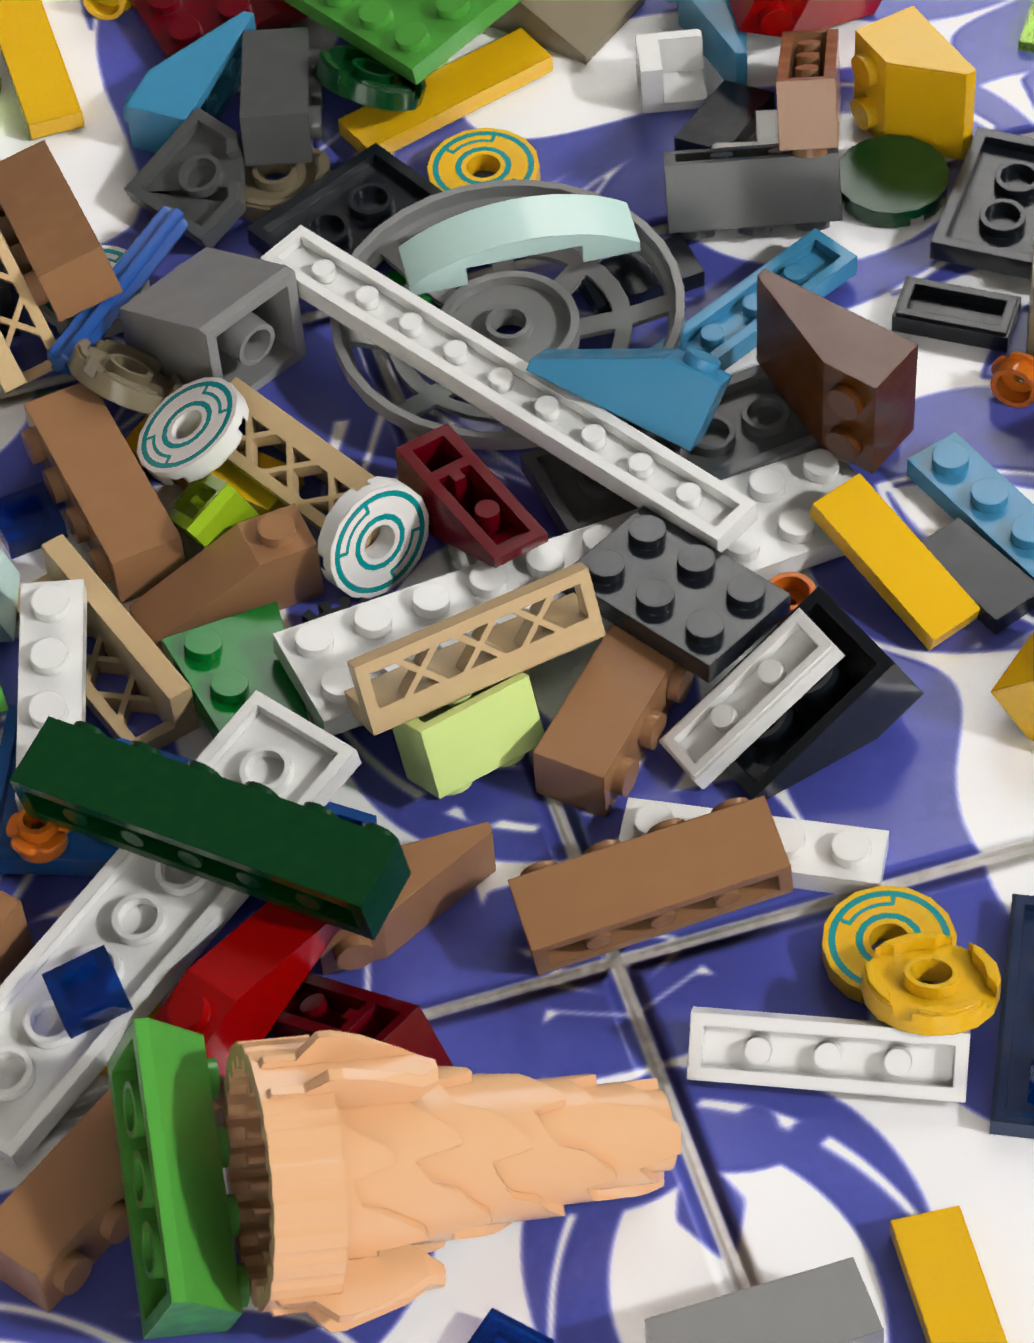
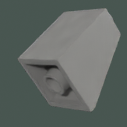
[119,247,307,391]

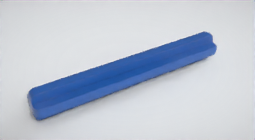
[46,206,188,375]

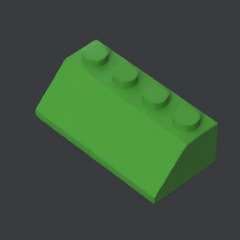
[107,1017,250,1340]

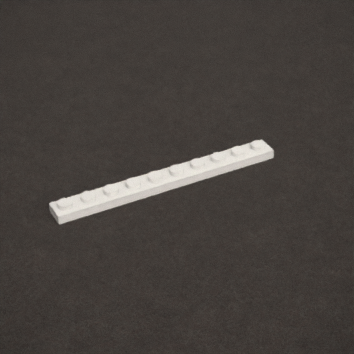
[260,225,758,553]

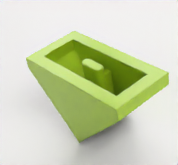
[167,474,260,549]

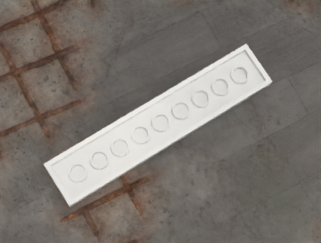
[273,448,857,736]

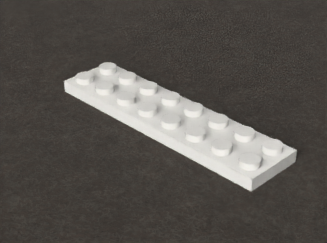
[0,690,361,1170]

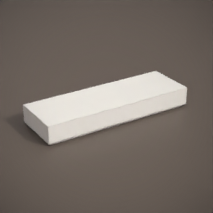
[658,607,845,790]

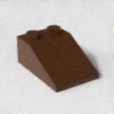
[756,268,918,474]

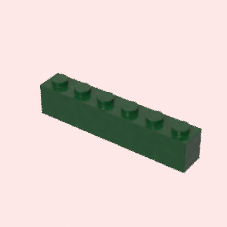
[9,716,411,940]

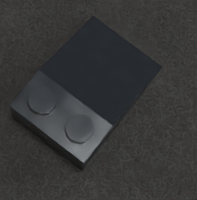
[680,586,924,800]

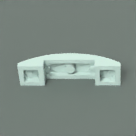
[398,194,641,295]

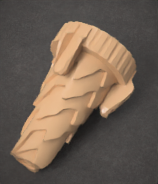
[223,1030,681,1333]

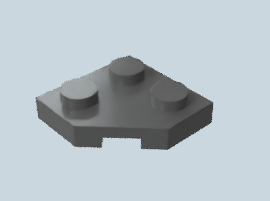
[124,107,246,248]

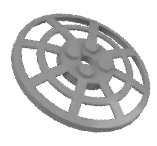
[330,179,685,450]

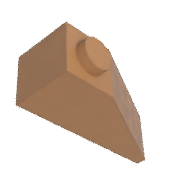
[129,503,325,652]
[318,821,496,976]

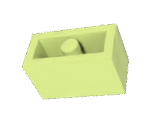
[392,672,544,799]

